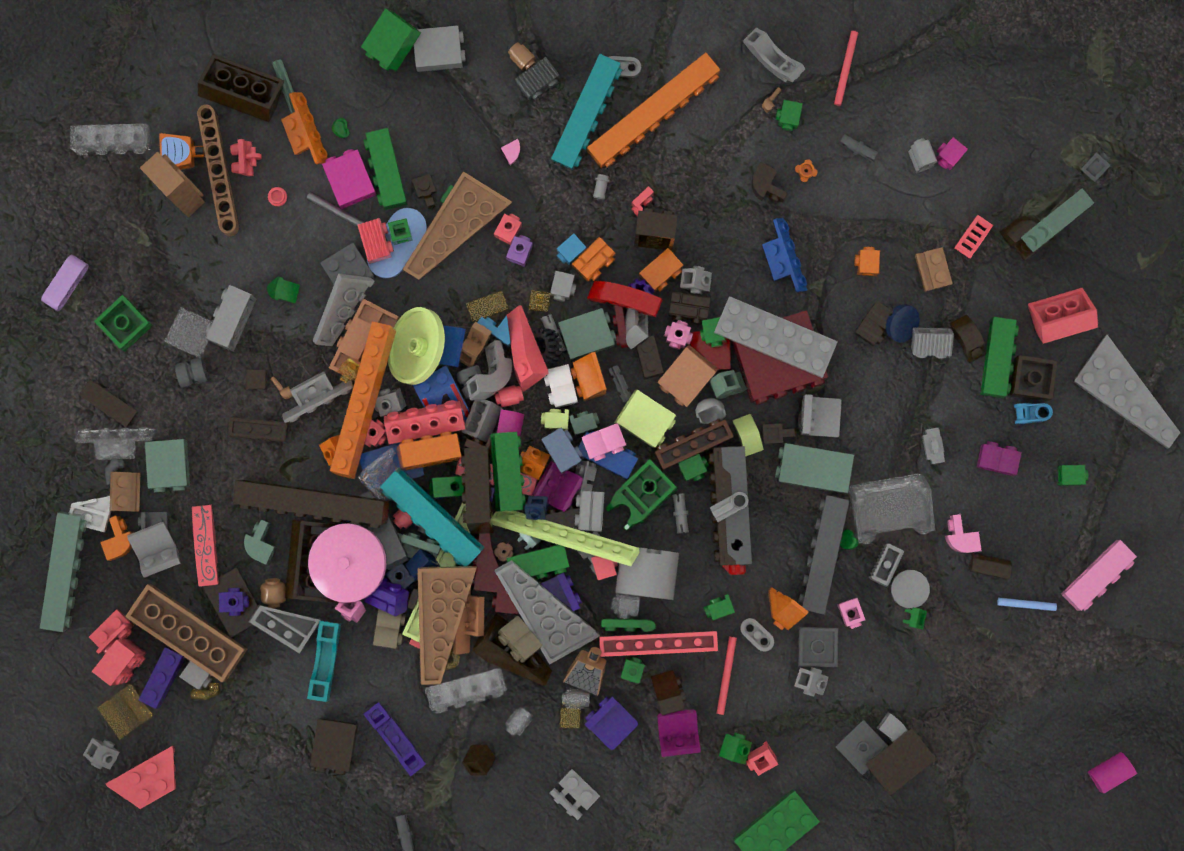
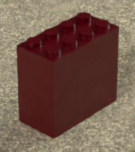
[731,310,828,405]

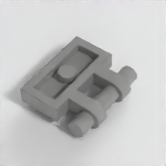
[549,769,600,820]

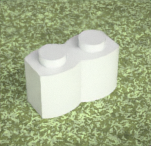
[544,364,578,408]

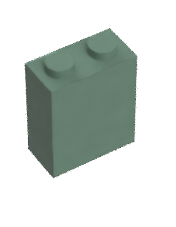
[558,308,616,361]
[145,439,190,493]

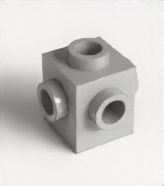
[680,266,712,295]
[375,388,406,417]
[794,667,829,697]
[83,738,120,769]

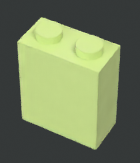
[614,390,676,448]

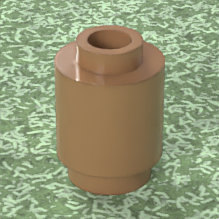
[508,42,536,71]

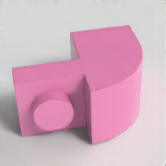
[945,514,981,553]

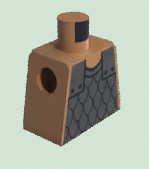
[563,647,607,696]

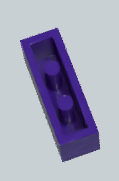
[138,647,185,709]

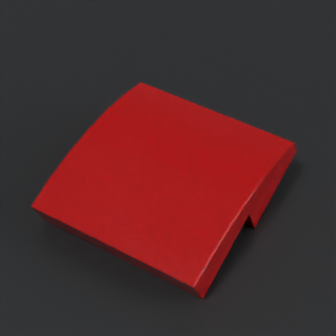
[689,331,731,370]

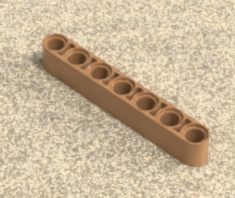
[197,105,239,236]

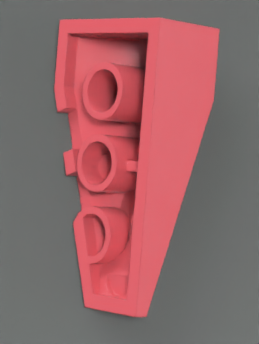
[507,305,549,392]

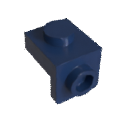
[524,496,549,520]

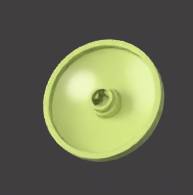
[388,307,445,385]

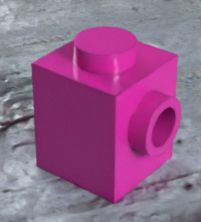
[936,137,968,170]

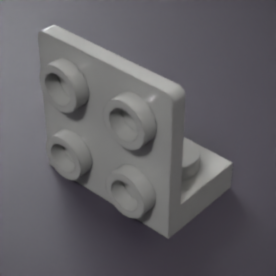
[800,395,841,437]
[127,522,180,577]

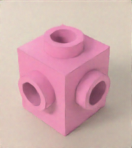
[664,320,693,350]

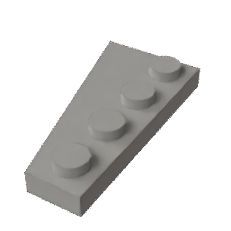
[313,274,375,346]

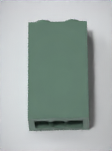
[1021,188,1094,252]
[775,443,854,494]

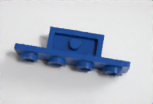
[762,218,807,292]

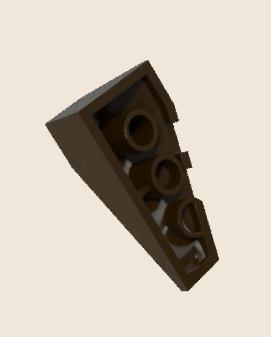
[472,613,552,686]

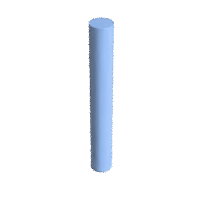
[997,598,1057,611]

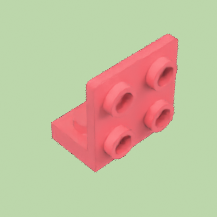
[89,609,134,654]

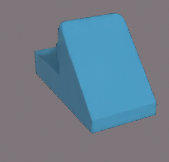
[477,316,511,347]

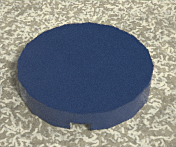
[886,304,920,343]

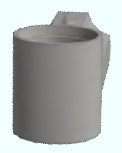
[709,492,748,522]

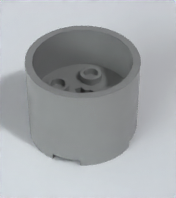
[615,547,679,600]

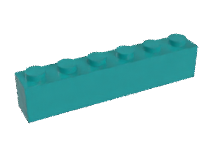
[551,54,623,170]
[380,467,485,566]

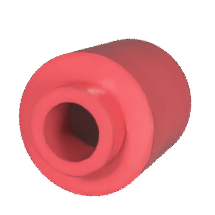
[494,385,524,408]
[393,509,413,529]

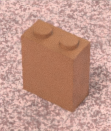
[658,345,719,407]

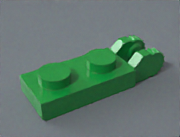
[601,618,656,632]

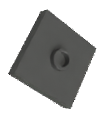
[798,627,838,667]
[835,719,888,775]

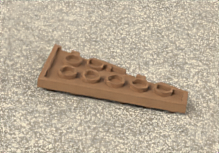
[402,172,512,280]
[418,566,477,685]

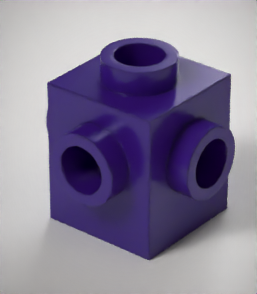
[219,588,249,616]

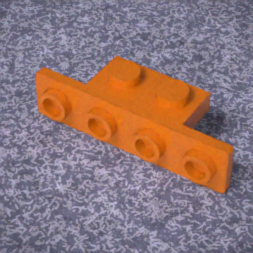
[281,92,328,164]

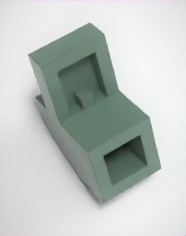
[709,370,747,399]
[244,520,277,565]

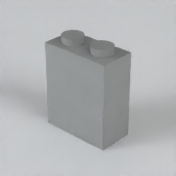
[414,26,466,72]

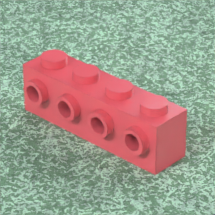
[384,400,465,444]

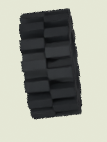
[532,329,562,364]

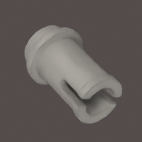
[593,174,610,200]

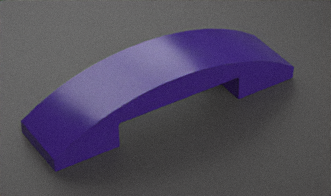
[363,702,426,776]

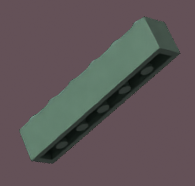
[40,512,87,632]

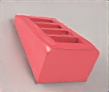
[954,215,993,259]

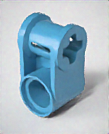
[1014,403,1053,424]

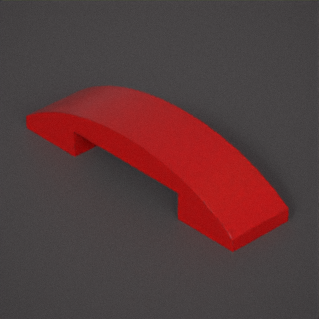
[587,281,662,317]

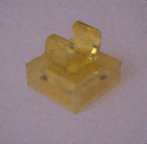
[529,290,550,313]
[338,358,360,384]

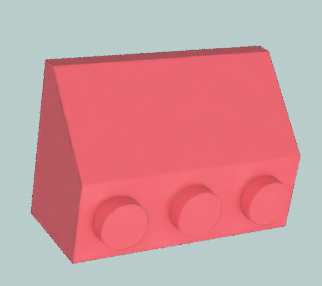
[1028,288,1098,344]

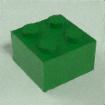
[94,295,153,352]

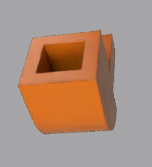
[101,516,134,561]

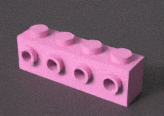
[1061,540,1137,611]

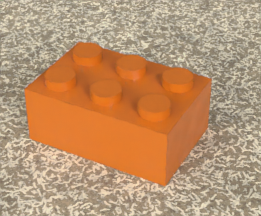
[396,431,461,471]

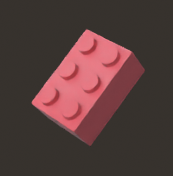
[92,639,147,686]

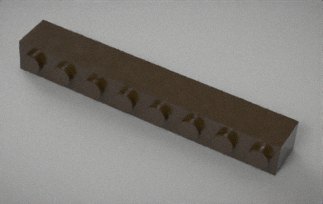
[233,479,390,528]

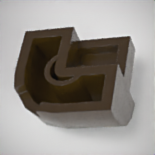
[999,216,1053,260]

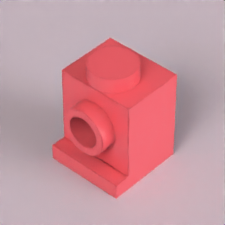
[746,741,778,776]

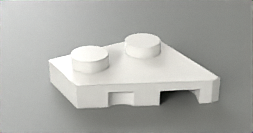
[69,496,111,532]

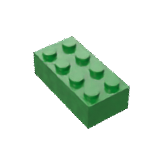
[732,789,820,851]

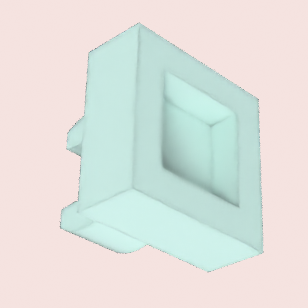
[518,533,542,550]

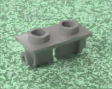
[573,461,597,499]

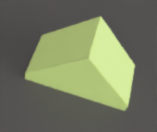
[732,414,764,457]

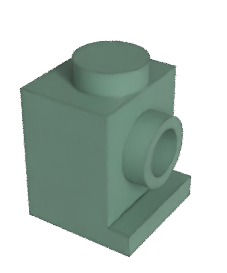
[569,411,600,436]

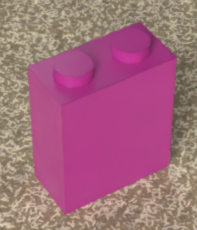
[322,149,377,209]

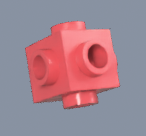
[364,419,387,447]

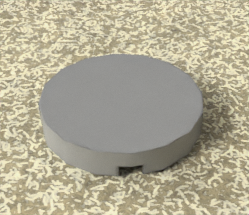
[891,570,930,608]

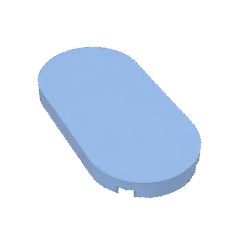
[367,208,427,279]

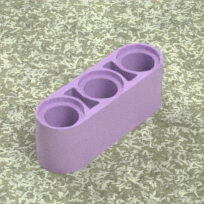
[41,254,89,311]

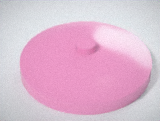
[308,524,387,602]

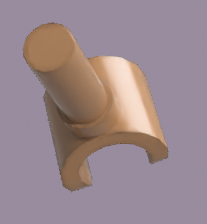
[762,87,781,113]
[270,376,293,399]

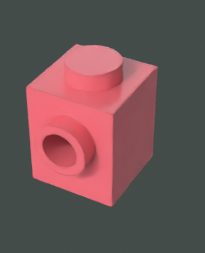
[494,213,522,245]
[591,555,618,580]

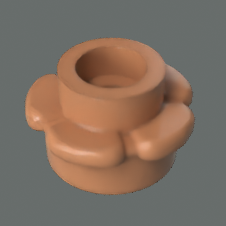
[494,542,513,562]

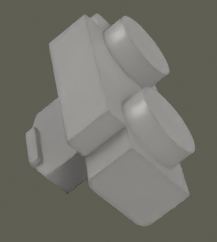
[922,428,945,464]

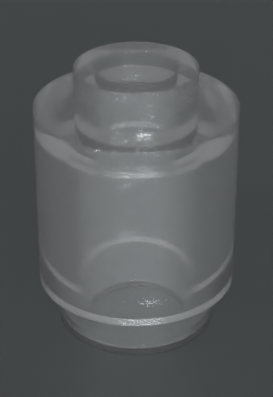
[562,689,590,709]
[505,706,533,737]

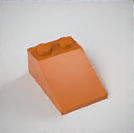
[570,352,606,401]

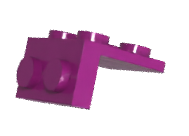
[532,461,583,512]
[657,710,701,757]

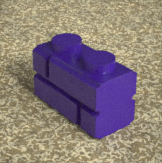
[365,578,409,616]

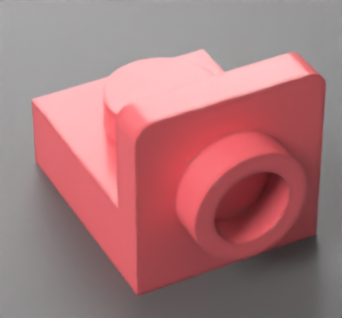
[632,186,654,216]

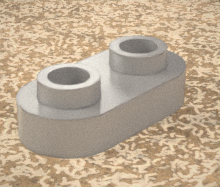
[608,56,641,78]
[740,618,774,651]

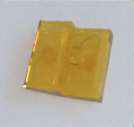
[97,684,153,740]

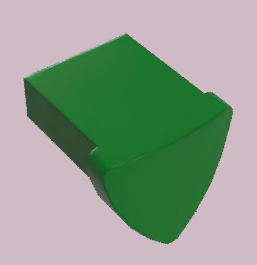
[267,277,300,303]

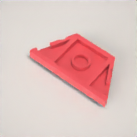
[106,746,176,809]

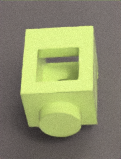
[541,409,569,430]

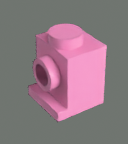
[837,598,865,629]
[335,601,366,623]

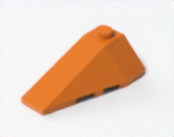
[768,587,808,630]

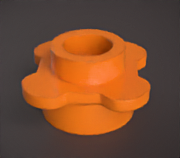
[795,160,818,182]

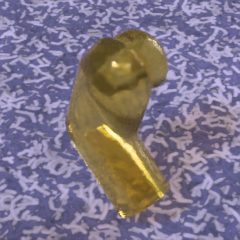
[191,683,220,700]

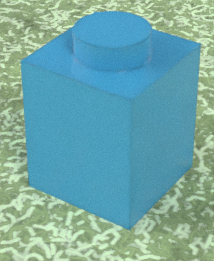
[556,233,587,266]

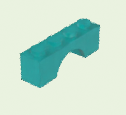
[307,621,341,702]

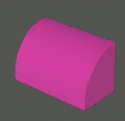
[497,409,524,448]
[1087,752,1137,793]

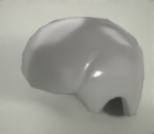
[695,398,726,424]

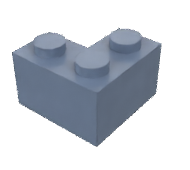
[541,427,583,474]

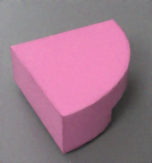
[501,139,520,166]

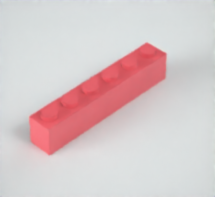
[599,631,718,657]

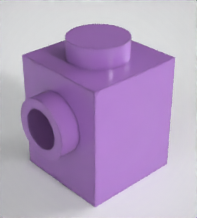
[506,235,533,267]

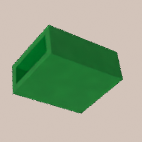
[361,8,421,71]

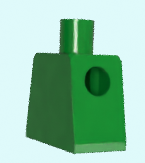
[428,476,465,500]

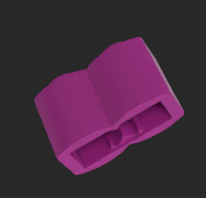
[977,441,1022,476]

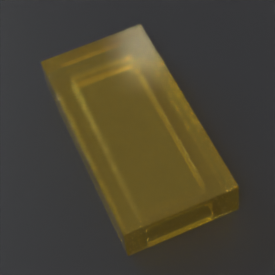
[466,291,509,322]

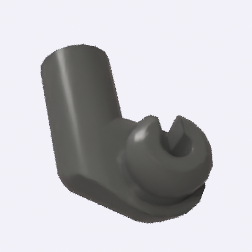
[105,458,124,485]

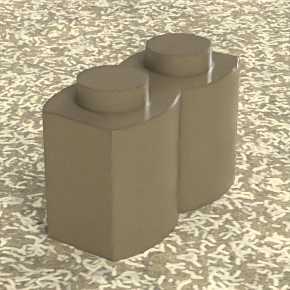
[373,609,406,649]
[498,616,542,663]

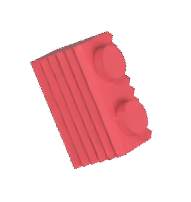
[358,218,394,264]

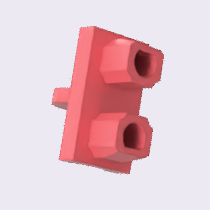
[230,139,262,177]

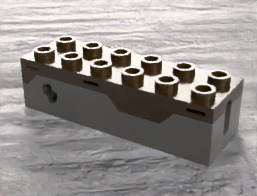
[708,446,752,575]

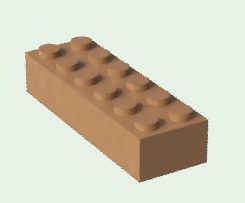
[140,152,205,218]
[125,584,248,682]

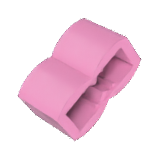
[581,423,626,461]

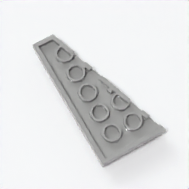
[1073,335,1180,449]
[495,560,600,665]

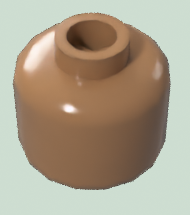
[260,578,286,608]

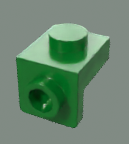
[621,656,645,683]

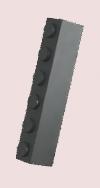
[798,495,849,615]

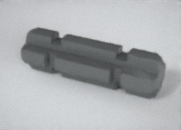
[608,365,631,402]

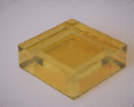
[560,708,580,728]

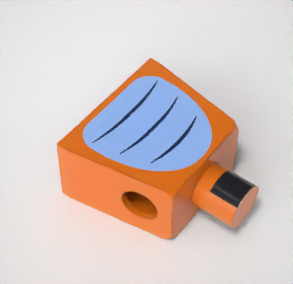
[159,133,205,170]

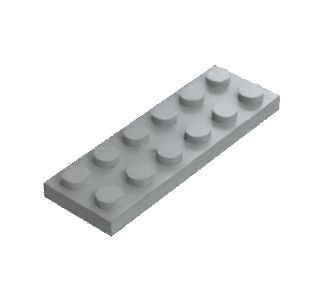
[714,296,838,378]

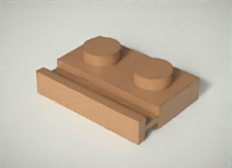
[915,247,953,292]
[109,472,140,512]

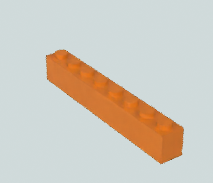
[587,53,720,169]
[330,321,396,479]

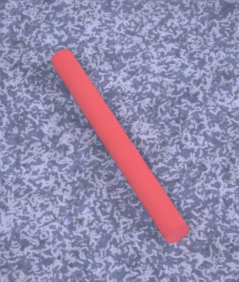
[834,31,858,106]
[716,636,737,715]

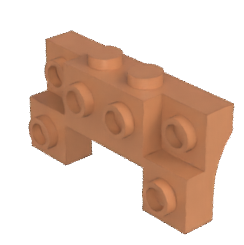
[329,299,399,381]

